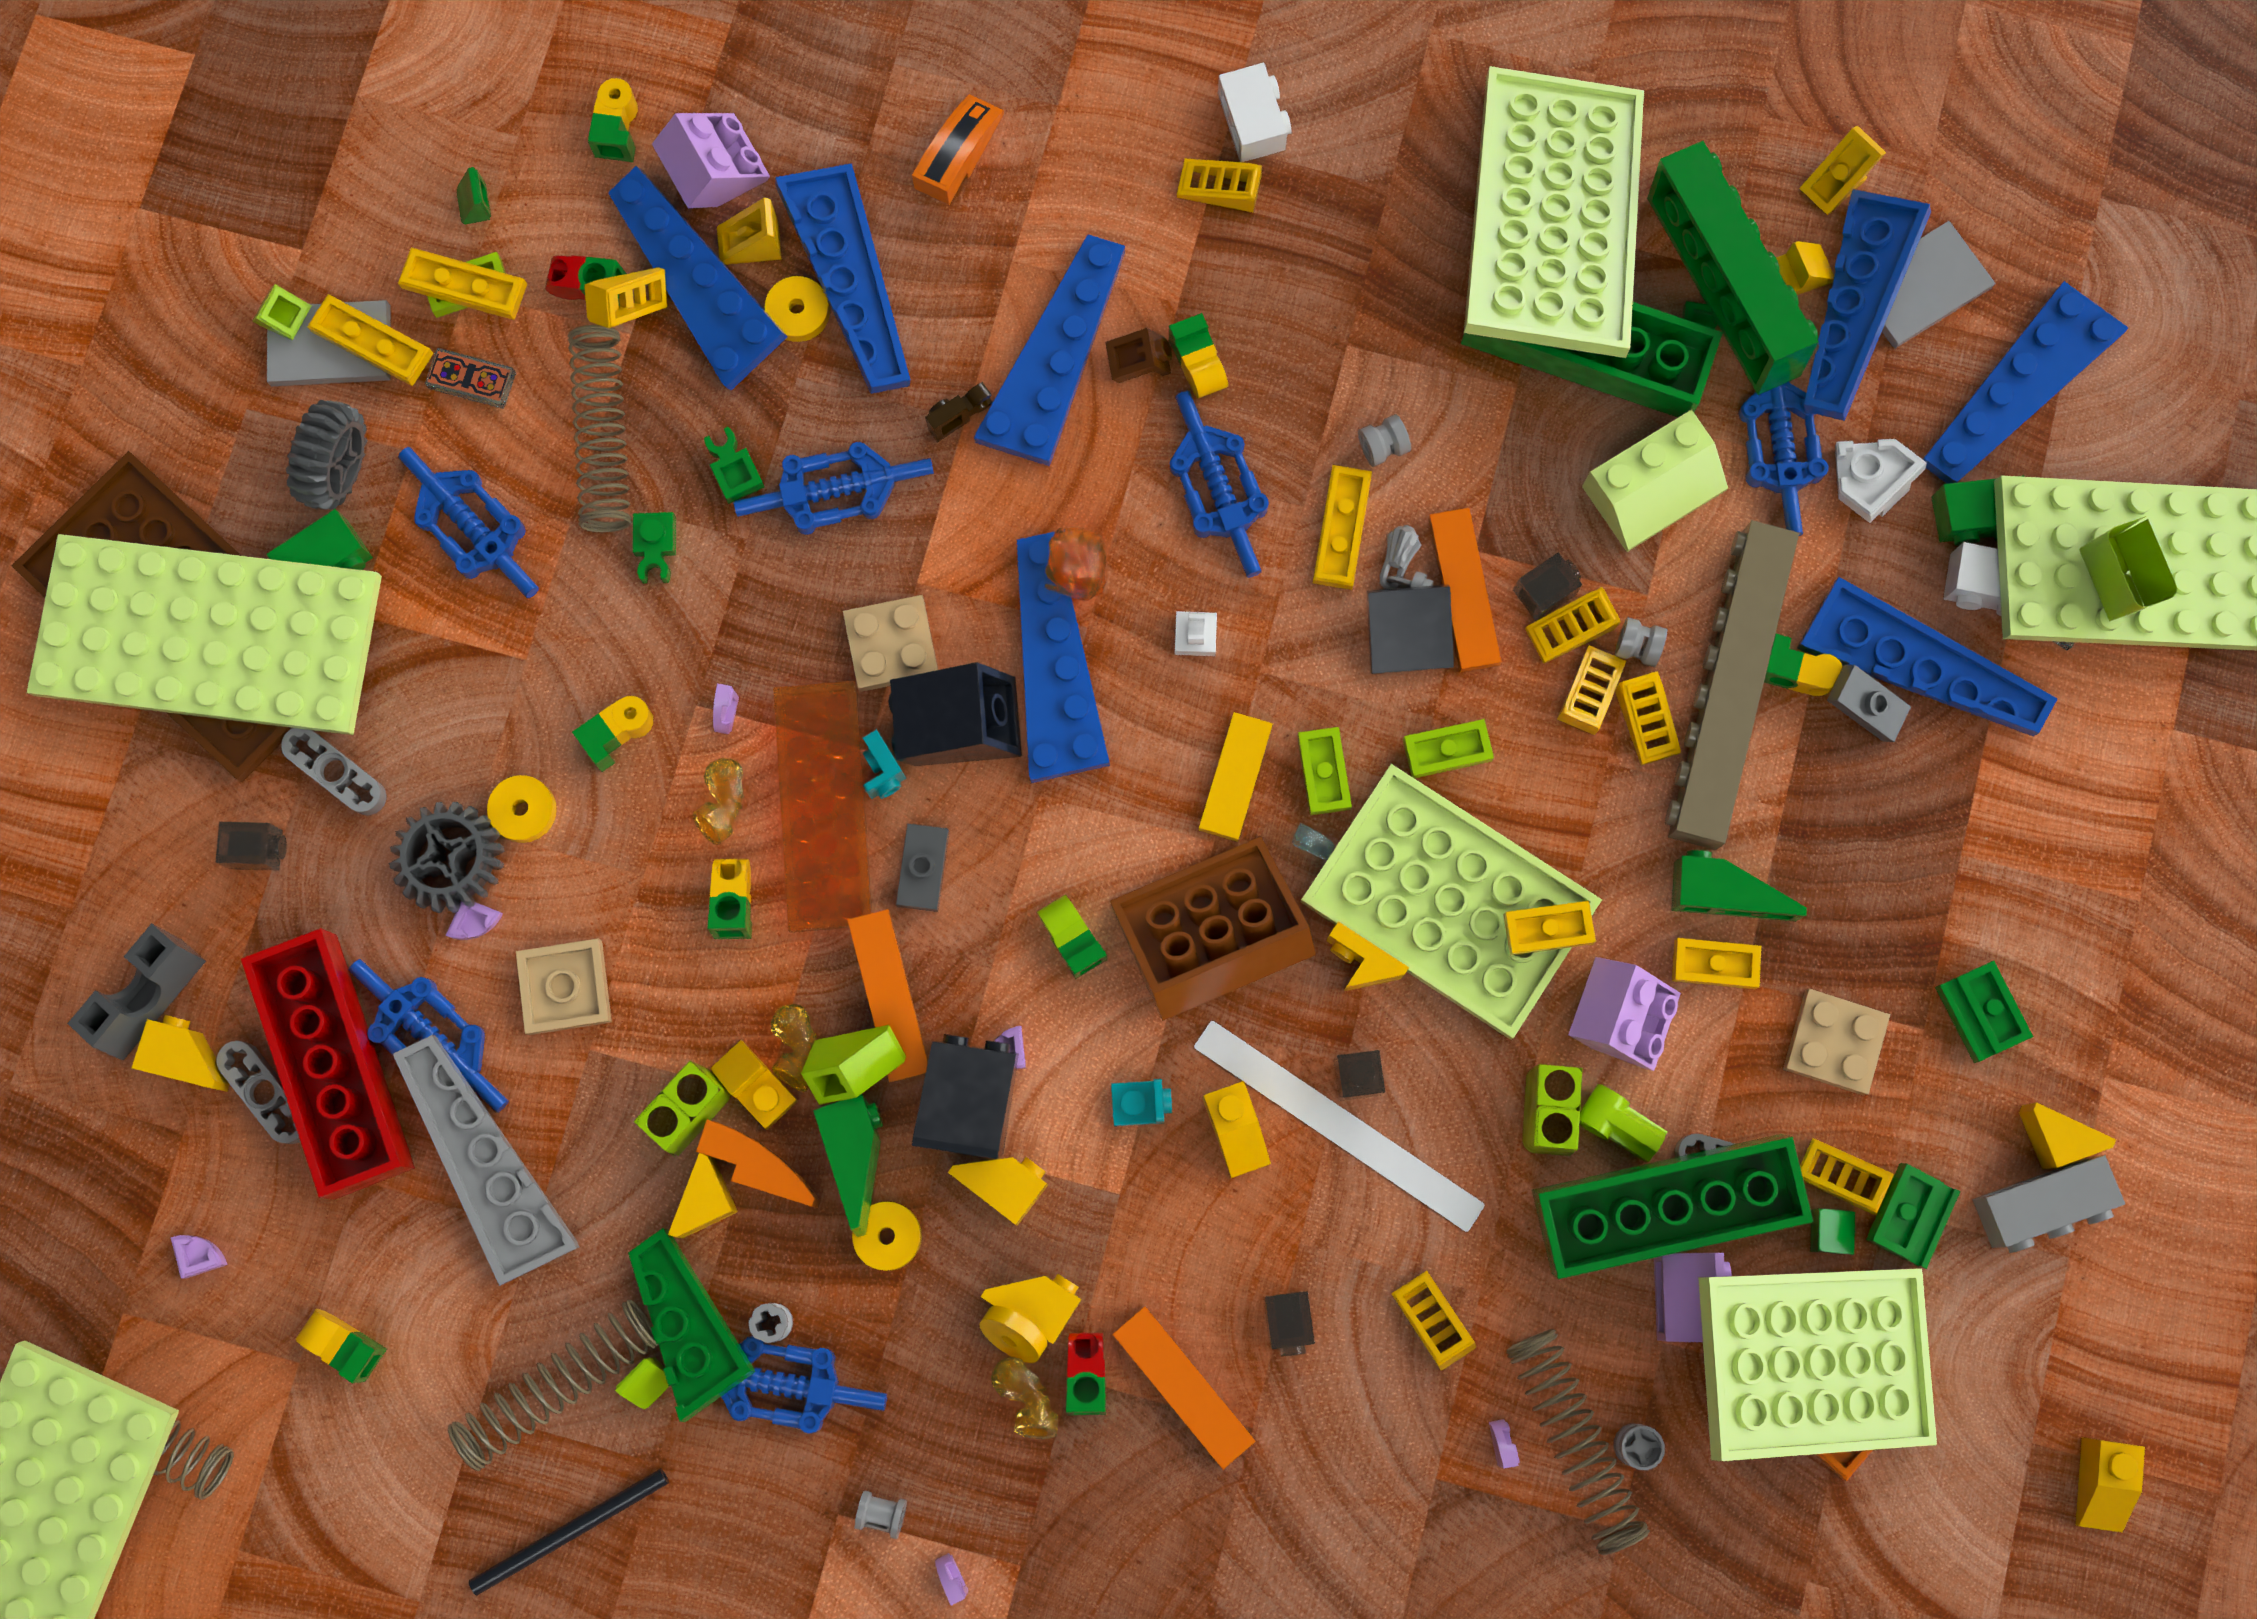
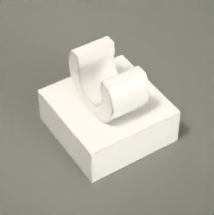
[1175,611,1217,656]

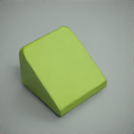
[252,284,312,340]
[615,1357,670,1409]

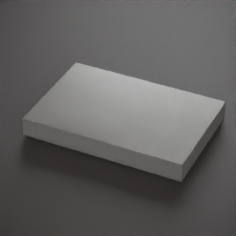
[1882,221,1996,349]
[267,300,391,387]

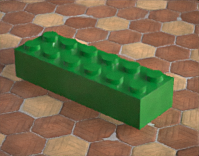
[1647,140,1819,395]
[1461,302,1723,418]
[1532,1134,1814,1279]

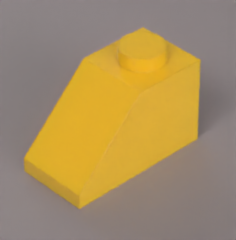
[132,1015,230,1092]
[1203,1081,1271,1178]
[948,1157,1048,1226]
[981,1273,1082,1344]
[2076,1437,2145,1532]

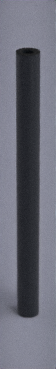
[469,1468,669,1596]

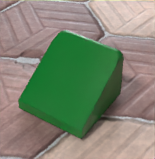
[456,167,491,224]
[1810,1208,1855,1255]

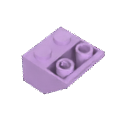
[652,113,770,208]
[1568,957,1681,1071]
[1654,1253,1732,1342]

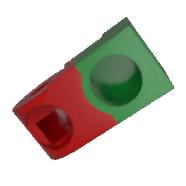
[545,255,627,306]
[1066,1332,1106,1416]

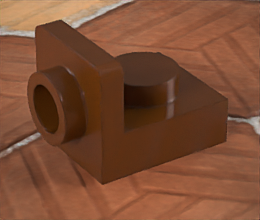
[1105,327,1172,383]

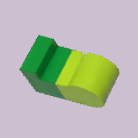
[1037,895,1107,979]

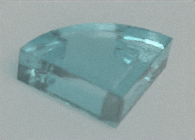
[1292,823,1335,860]

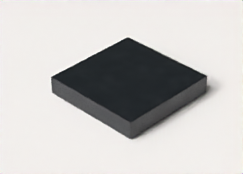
[1367,585,1454,674]

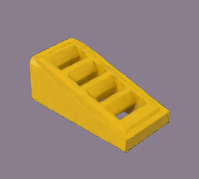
[1177,158,1262,213]
[585,267,667,328]
[1525,587,1621,664]
[1557,645,1626,735]
[1615,671,1681,766]
[1800,1138,1894,1216]
[1391,1271,1476,1370]

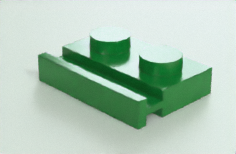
[1935,961,2034,1063]
[1866,1163,1961,1269]

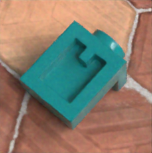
[862,729,907,799]
[1111,1079,1172,1127]

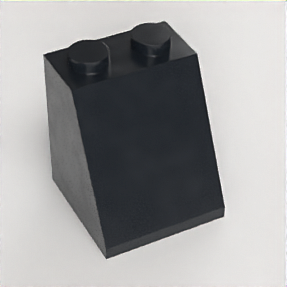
[888,662,1022,766]
[912,1034,1019,1159]

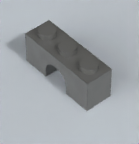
[67,923,206,1060]

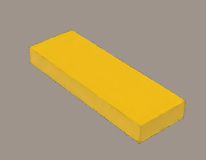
[398,247,527,320]
[307,294,434,387]
[1312,465,1372,590]
[1199,712,1273,842]

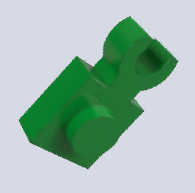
[704,427,765,504]
[633,512,676,584]

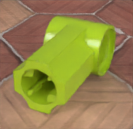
[1579,1084,1668,1163]

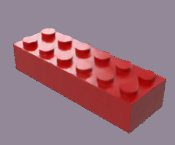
[241,928,415,1200]

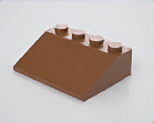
[1110,837,1316,1021]

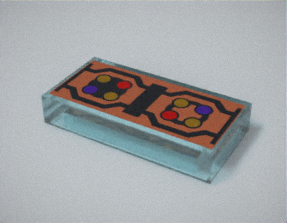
[425,348,516,409]

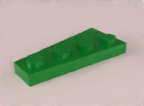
[628,1228,756,1422]

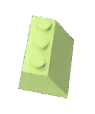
[1582,409,1728,552]

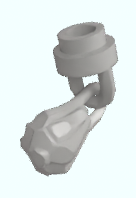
[1380,525,1433,589]

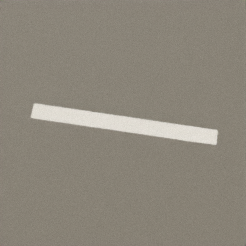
[1194,1021,1485,1232]

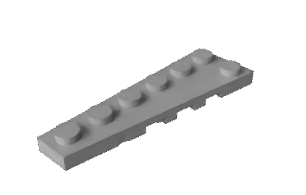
[393,1035,580,1286]

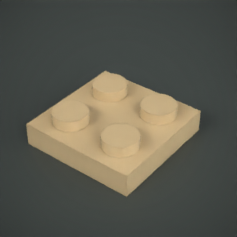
[843,595,938,692]
[516,938,612,1035]
[1783,988,1891,1096]

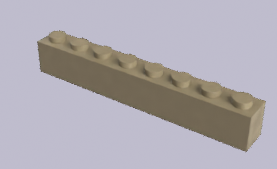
[1665,520,1799,850]

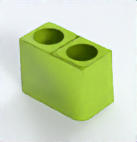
[2079,516,2177,621]
[633,1060,730,1158]
[1522,1064,1583,1156]

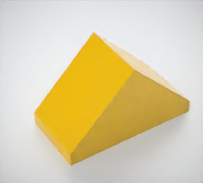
[717,197,782,265]
[2019,1102,2116,1169]
[668,1153,738,1238]

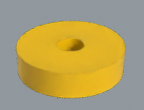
[765,276,830,342]
[487,775,557,843]
[852,1202,922,1271]
[980,1306,1047,1363]

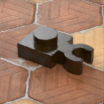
[925,382,993,443]

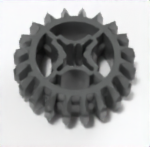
[286,400,367,510]
[389,802,504,913]

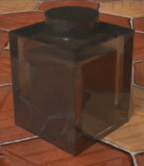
[1513,552,1582,621]
[215,822,287,871]
[1334,1050,1385,1101]
[1263,1291,1315,1357]

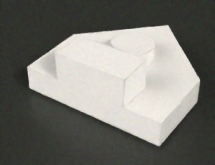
[1835,439,1927,523]

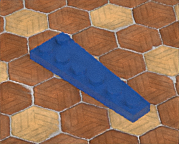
[775,163,910,394]
[608,166,788,390]
[1804,189,1931,421]
[974,234,1125,467]
[1923,281,2128,484]
[1017,531,1110,783]
[1797,577,2058,737]

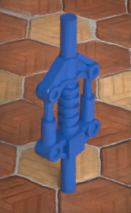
[1738,382,1829,536]
[1170,391,1269,578]
[734,442,934,535]
[398,447,539,598]
[348,959,509,1113]
[721,1336,887,1433]

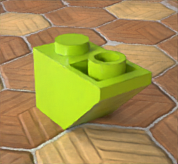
[801,1025,906,1105]

